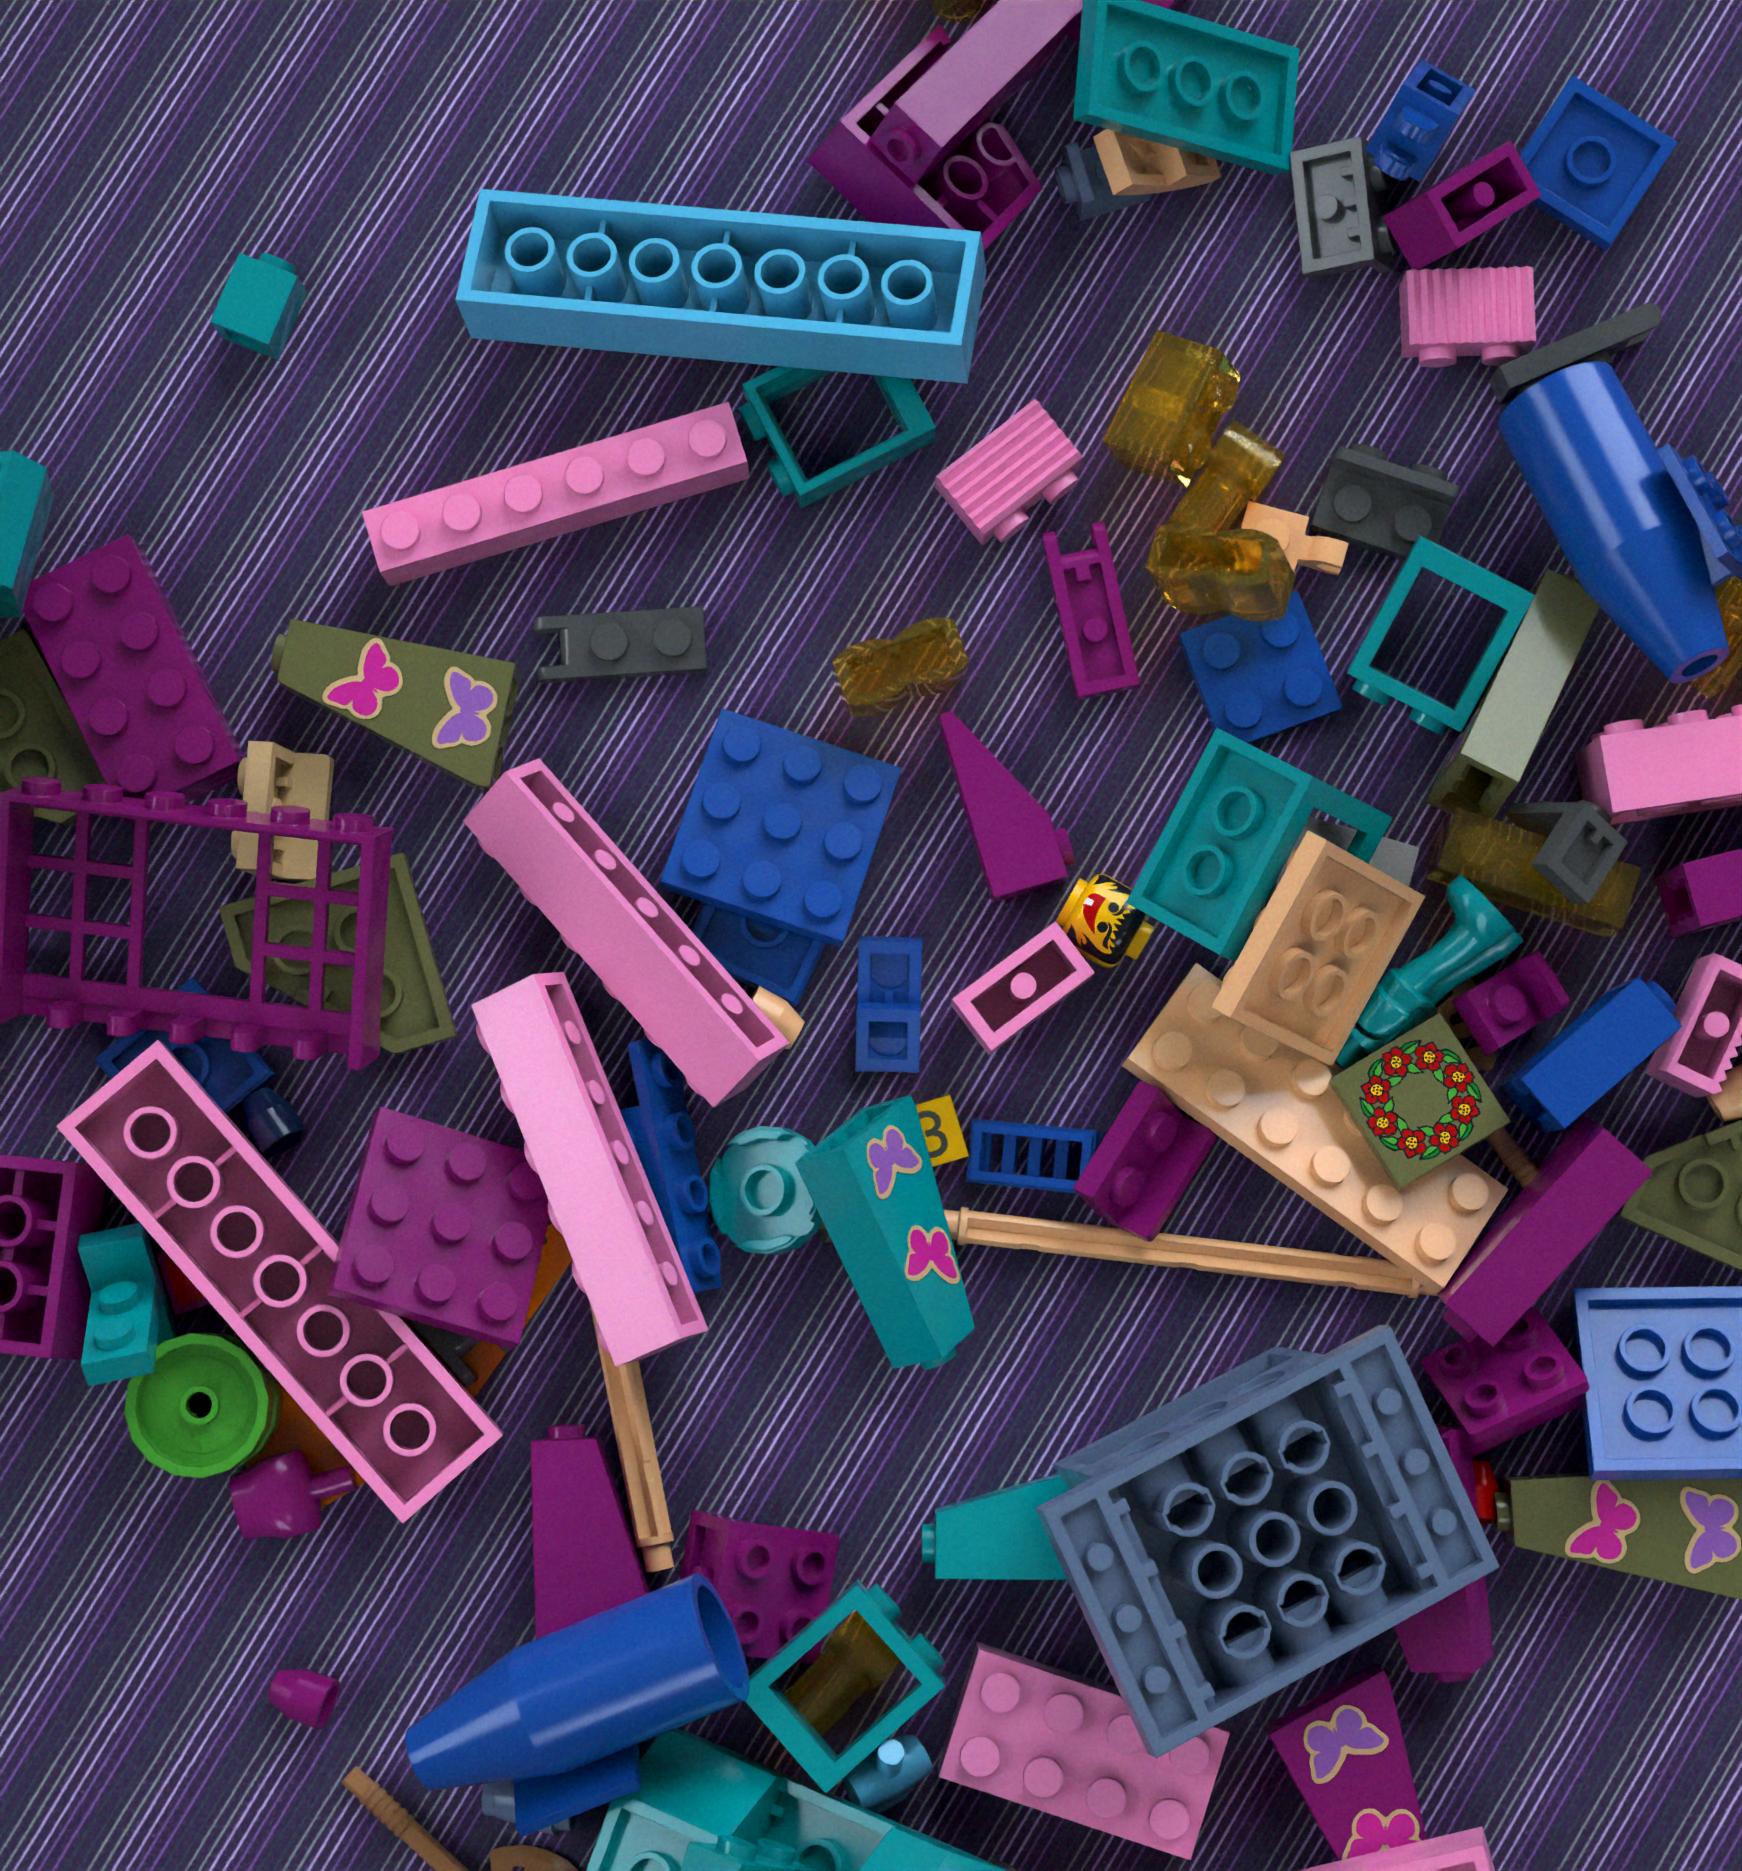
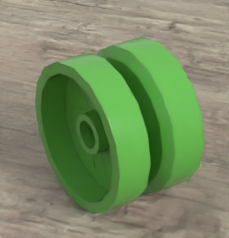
[124,1332,283,1478]

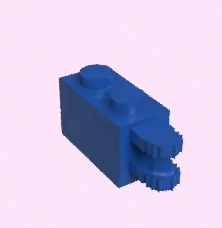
[1365,60,1476,182]

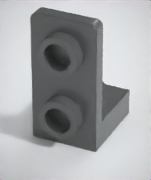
[1505,800,1628,904]

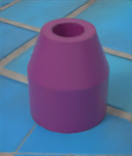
[268,1669,340,1730]

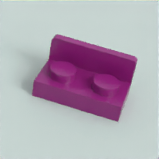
[1073,1080,1216,1242]

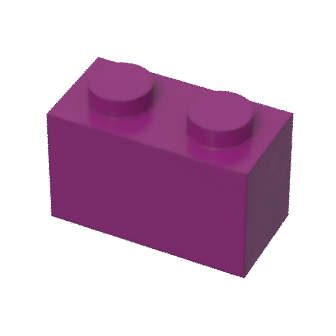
[1382,140,1542,270]

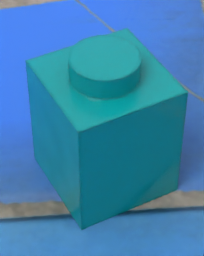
[210,253,307,361]

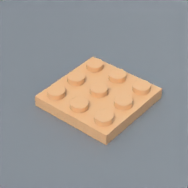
[1211,831,1426,1066]

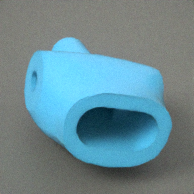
[842,1735,932,1813]

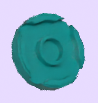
[708,1126,822,1255]

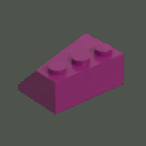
[807,24,1043,251]
[0,1154,106,1360]

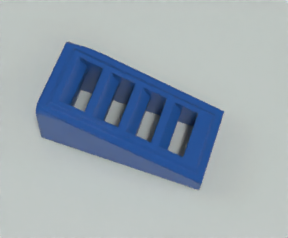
[966,1118,1106,1194]

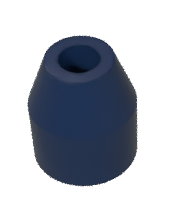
[242,1087,307,1158]

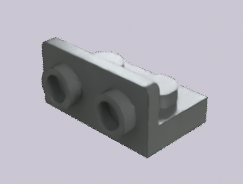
[1290,136,1399,279]
[1308,444,1460,570]

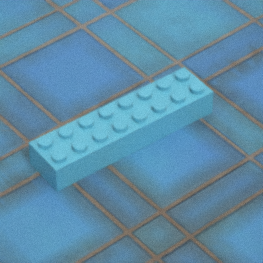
[455,189,987,384]

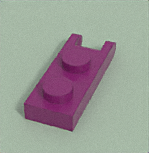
[1041,521,1140,701]

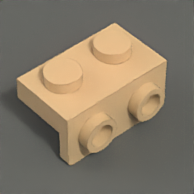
[231,741,334,881]

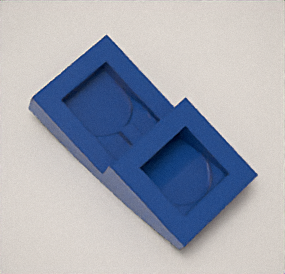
[855,936,923,1073]

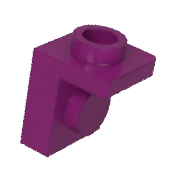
[1452,951,1570,1056]

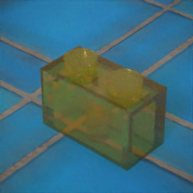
[1102,330,1241,488]

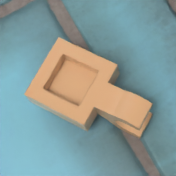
[1231,501,1349,582]

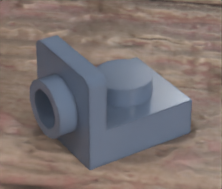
[1055,142,1152,221]

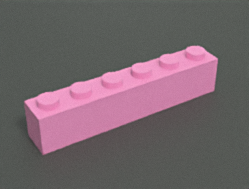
[362,402,750,587]
[463,758,790,1108]
[471,972,708,1367]

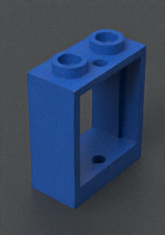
[1499,977,1682,1134]

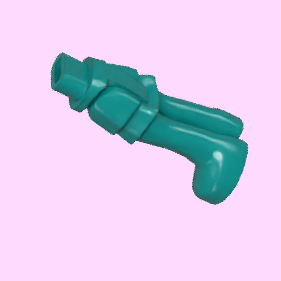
[1336,874,1524,1069]

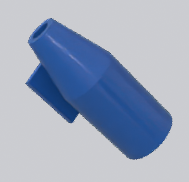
[1498,361,1742,684]
[405,1573,750,1837]

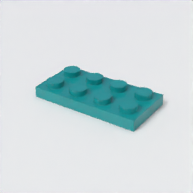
[1073,0,1300,175]

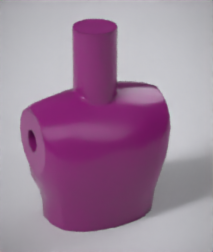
[229,1449,357,1540]

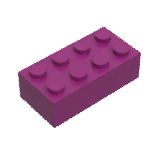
[23,534,245,825]

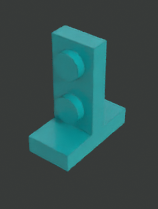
[78,1223,177,1386]

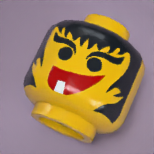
[1056,874,1155,968]

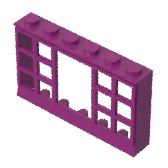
[0,777,394,1070]

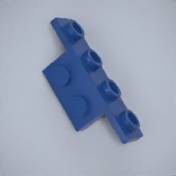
[620,1039,722,1293]

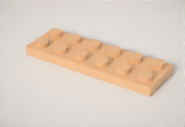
[1122,963,1509,1294]

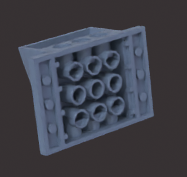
[1035,1325,1500,1758]

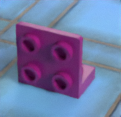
[680,1510,839,1663]

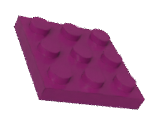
[327,1106,550,1350]

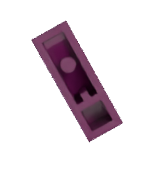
[938,711,1075,904]

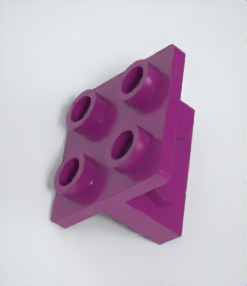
[1421,1307,1590,1457]

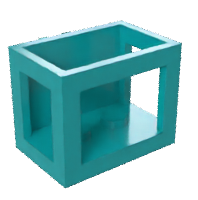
[1126,727,1393,962]

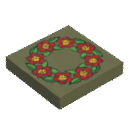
[1329,1013,1511,1191]

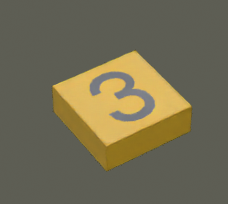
[916,1095,969,1168]

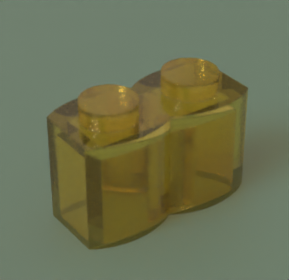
[1146,522,1296,621]
[832,618,969,717]

